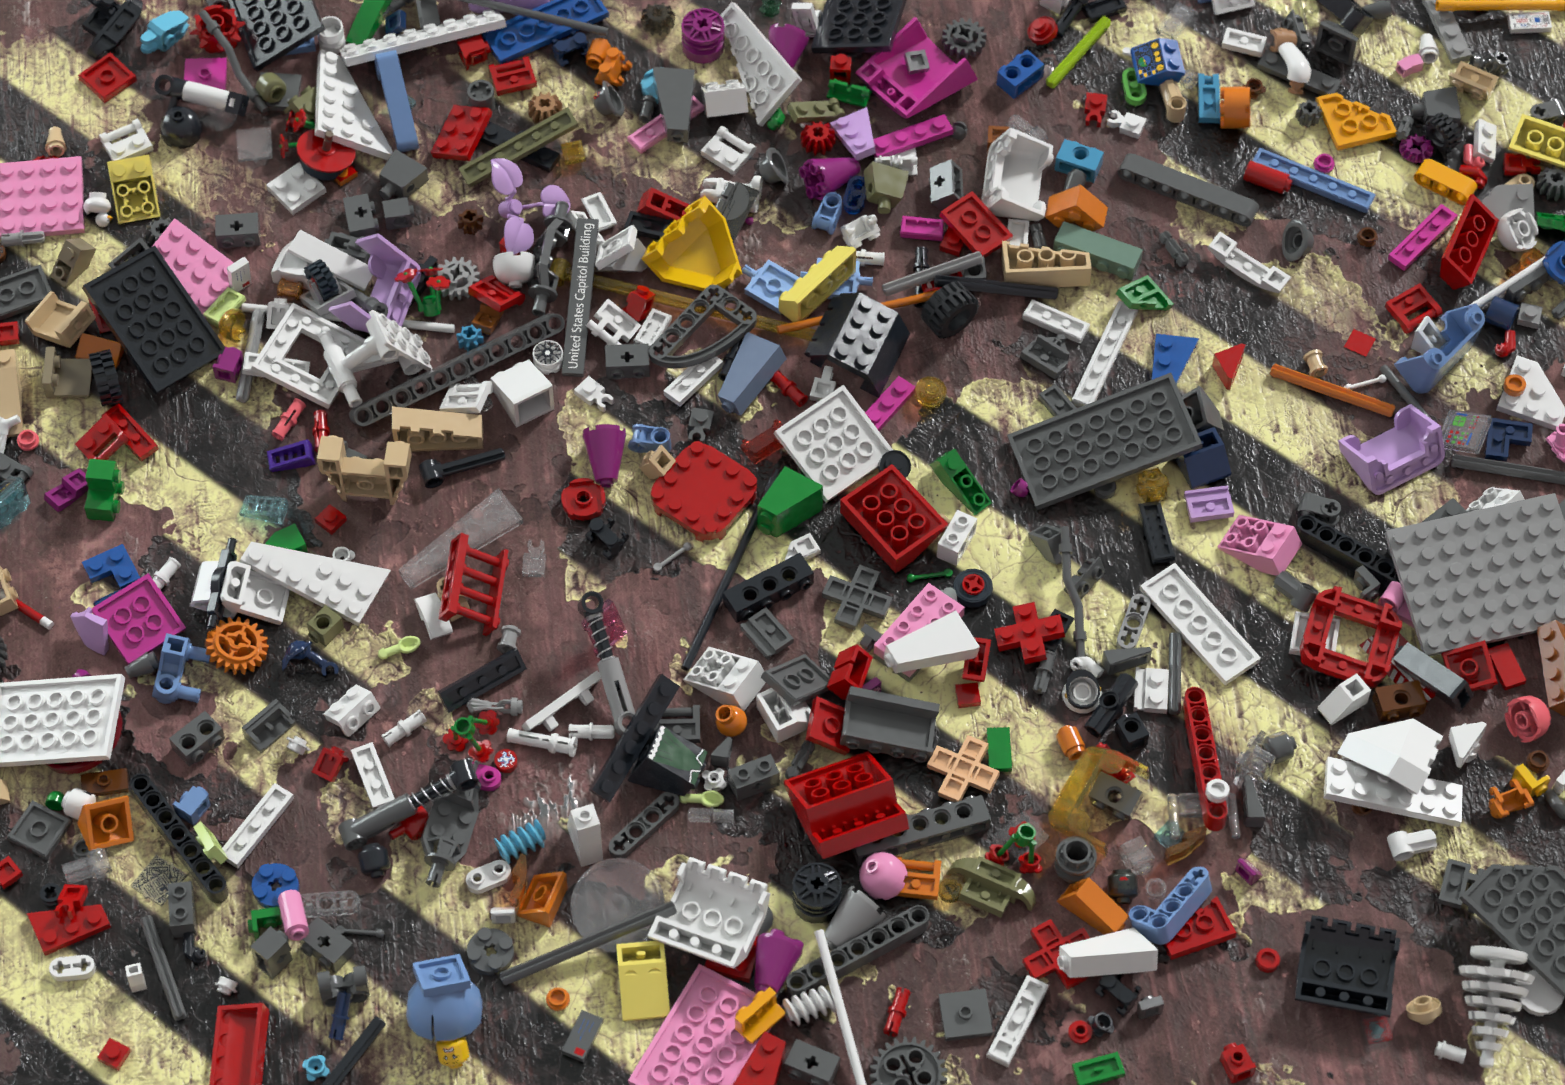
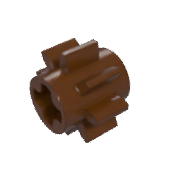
[457,209,484,235]

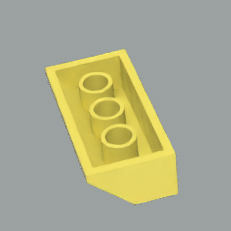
[1508,114,1565,168]
[779,246,856,322]

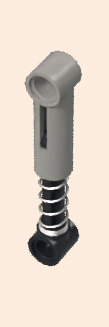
[577,591,635,736]

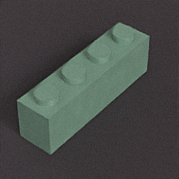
[1053,221,1143,281]

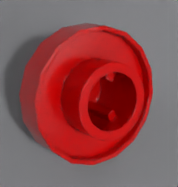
[1027,16,1058,45]

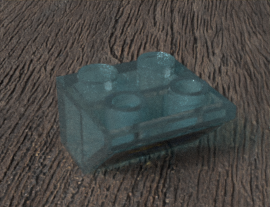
[0,476,31,529]

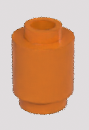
[586,38,611,69]
[1056,725,1086,761]

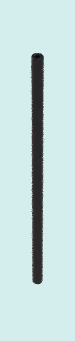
[681,468,781,671]

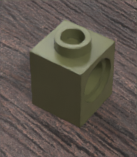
[307,605,344,647]

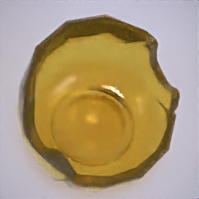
[218,308,246,343]

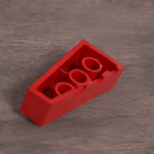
[733,1031,786,1085]

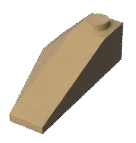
[0,349,24,438]

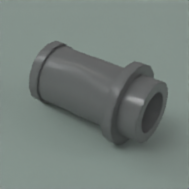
[638,95,657,123]

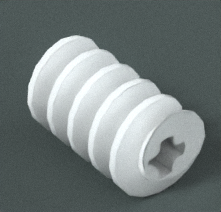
[782,985,836,1027]

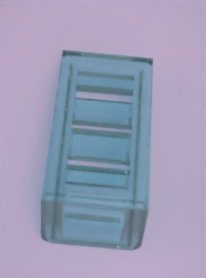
[239,495,289,525]

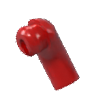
[1459,165,1487,189]
[1495,330,1516,357]

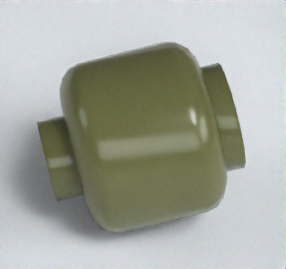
[255,72,287,103]

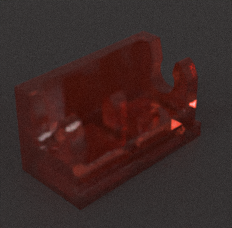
[740,419,783,465]

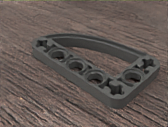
[649,284,757,369]

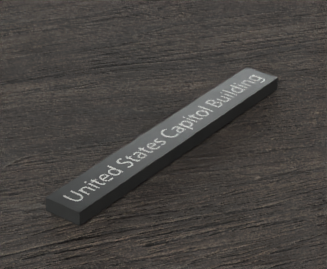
[562,218,599,377]

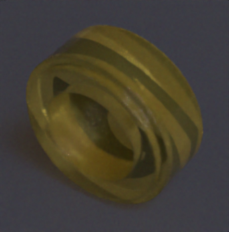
[938,878,962,903]

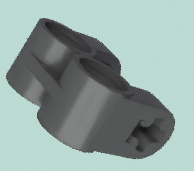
[317,965,370,1007]

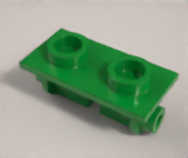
[826,79,872,108]

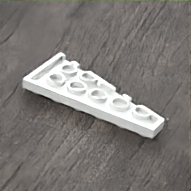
[720,2,802,127]
[240,542,391,626]

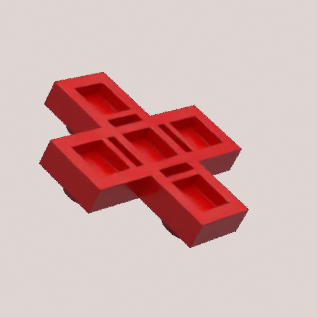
[994,602,1065,664]
[1022,919,1090,990]

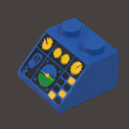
[1130,38,1185,86]

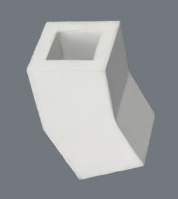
[125,963,147,993]

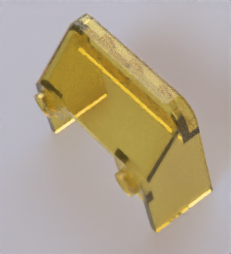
[1048,746,1150,856]

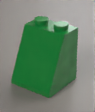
[757,466,823,538]

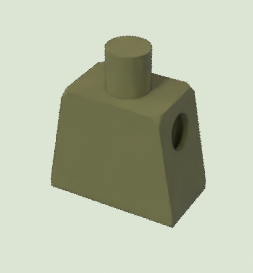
[864,161,909,214]

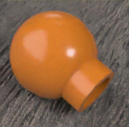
[716,705,747,737]

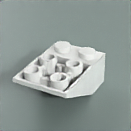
[683,647,766,711]

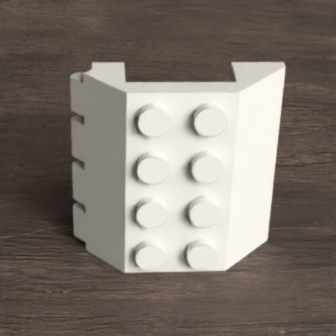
[647,857,771,969]

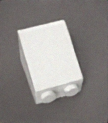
[490,360,555,428]

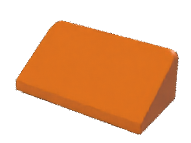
[76,333,124,369]

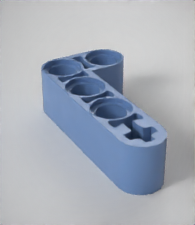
[1129,867,1212,945]

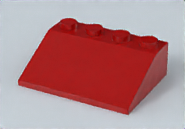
[840,464,948,573]

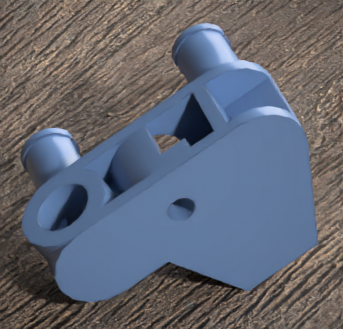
[152,633,210,704]

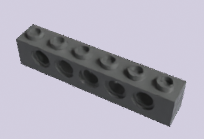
[852,795,991,866]

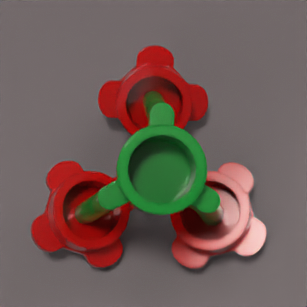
[984,821,1042,874]

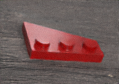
[1163,896,1236,960]
[27,904,111,956]

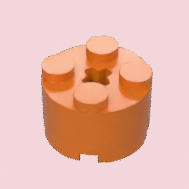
[1220,86,1251,129]

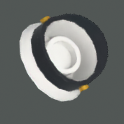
[1062,669,1102,713]

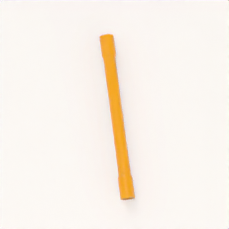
[1435,0,1565,11]

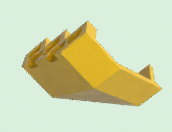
[642,196,743,295]

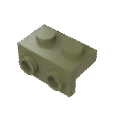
[284,86,316,121]

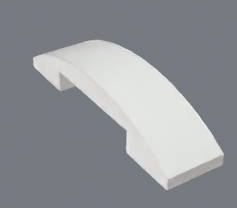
[1208,232,1291,293]

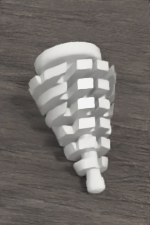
[1458,946,1535,1068]

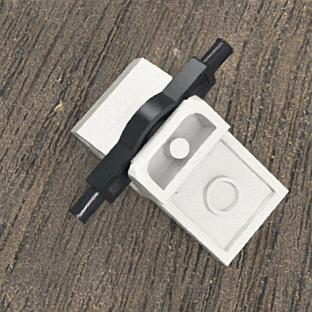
[190,538,290,630]

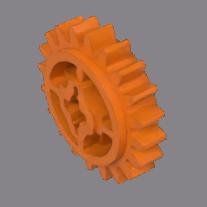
[205,617,269,675]

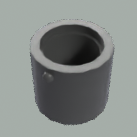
[467,80,496,112]

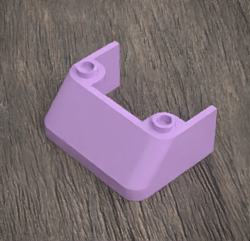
[328,233,421,333]

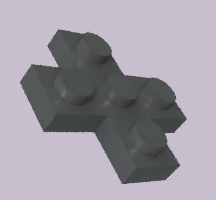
[822,565,893,630]

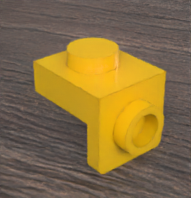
[1512,764,1551,797]

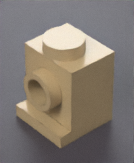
[639,445,676,480]

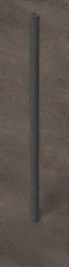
[457,0,609,36]

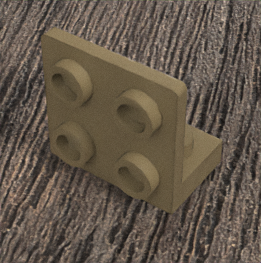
[42,347,92,398]

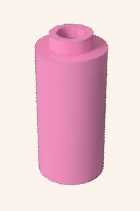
[278,890,309,941]

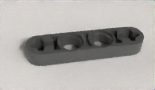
[609,792,680,860]

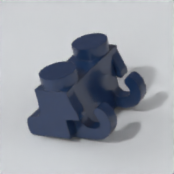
[551,31,589,68]

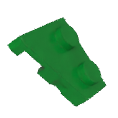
[1535,212,1565,231]
[1116,275,1174,310]

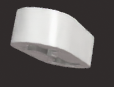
[49,955,96,982]

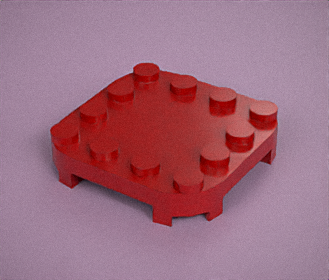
[651,441,757,542]

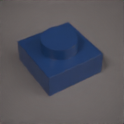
[385,9,406,35]

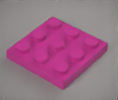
[92,573,186,665]

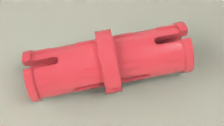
[271,398,306,441]

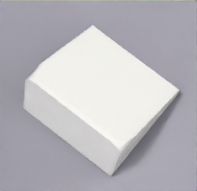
[491,907,516,924]

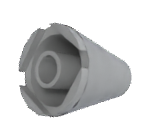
[824,886,887,950]

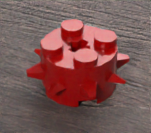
[189,5,245,53]

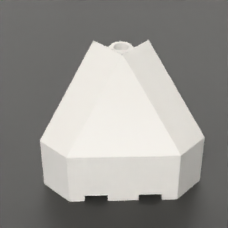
[1338,719,1443,795]

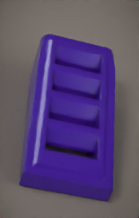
[267,439,316,472]

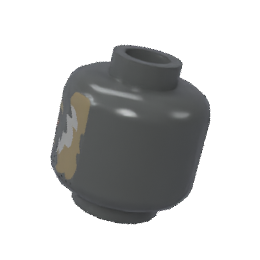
[1261,731,1297,764]

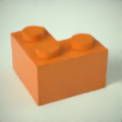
[1045,185,1108,231]

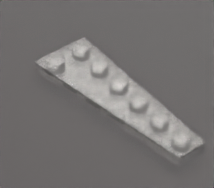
[398,488,523,590]

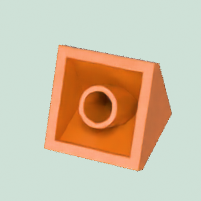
[77,795,134,851]
[516,871,568,928]

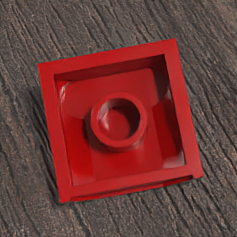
[1441,640,1498,691]

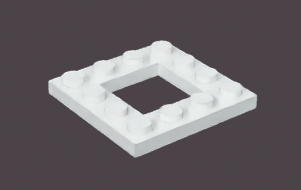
[251,303,365,409]

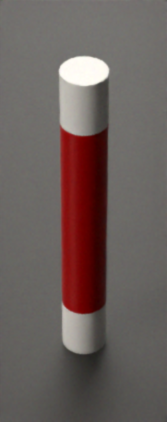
[0,589,54,630]

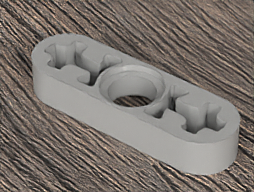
[1116,594,1151,649]

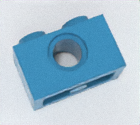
[1055,139,1104,183]

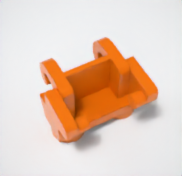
[594,47,632,86]
[1489,778,1534,818]

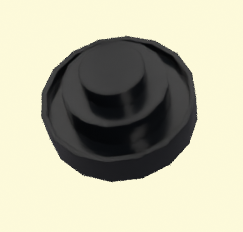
[878,450,911,478]

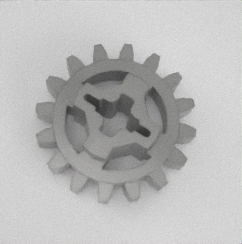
[434,257,480,301]

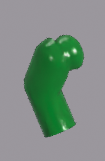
[767,107,785,131]

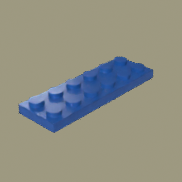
[481,0,609,64]

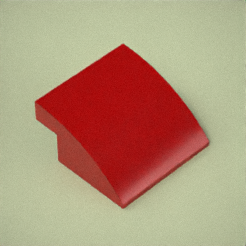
[783,752,909,859]

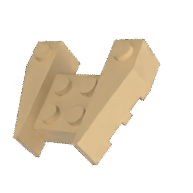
[317,435,411,505]

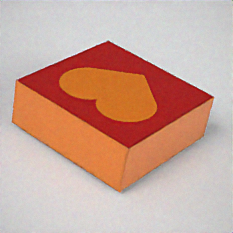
[334,165,358,186]

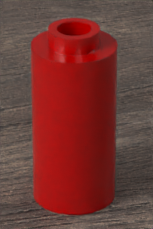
[1243,160,1293,194]

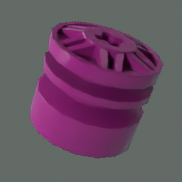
[681,8,725,64]

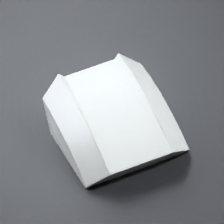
[271,240,310,290]

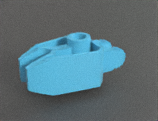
[140,11,189,54]

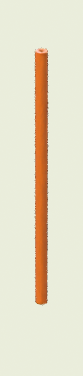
[777,290,937,334]

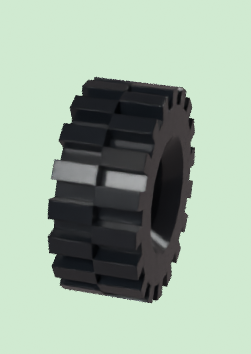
[88,349,123,407]

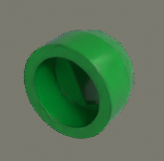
[45,791,64,811]

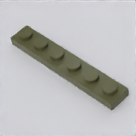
[458,107,579,188]

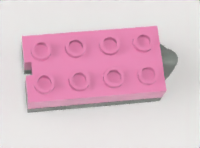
[873,583,965,682]

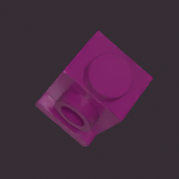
[212,347,244,383]

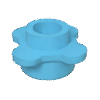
[302,1055,330,1081]

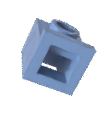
[172,786,211,826]

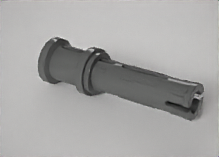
[350,287,388,317]

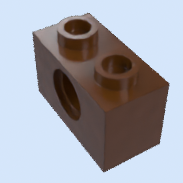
[1372,680,1427,722]

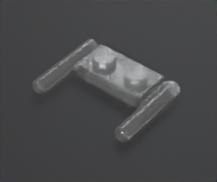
[1167,793,1240,840]

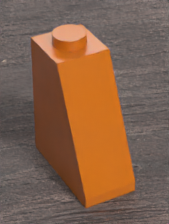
[1057,877,1129,935]

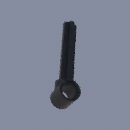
[418,448,505,489]

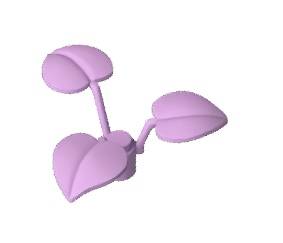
[490,158,570,255]

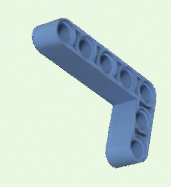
[375,50,419,152]

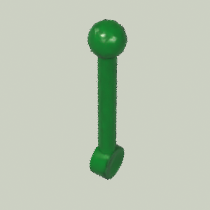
[907,568,953,583]

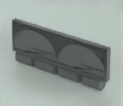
[715,181,759,243]

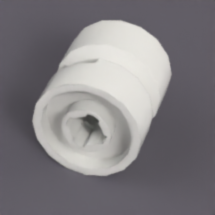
[318,16,346,54]

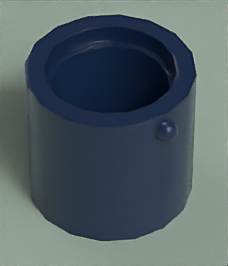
[1485,296,1519,331]

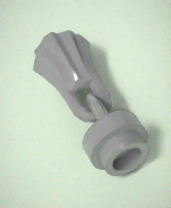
[467,698,523,716]

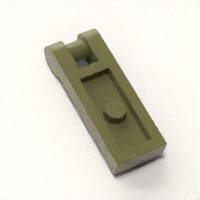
[787,98,846,123]

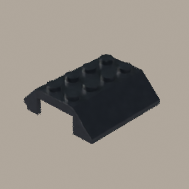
[804,292,910,398]
[1295,915,1401,1018]

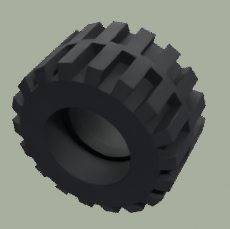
[921,281,979,339]

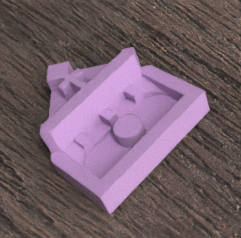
[70,607,109,656]

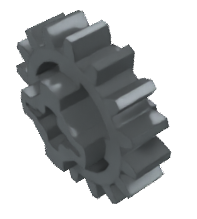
[942,18,986,59]

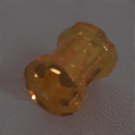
[277,278,304,301]

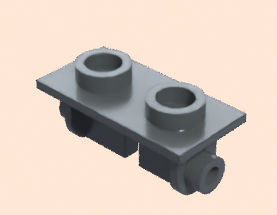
[1282,10,1311,52]
[1064,556,1105,599]

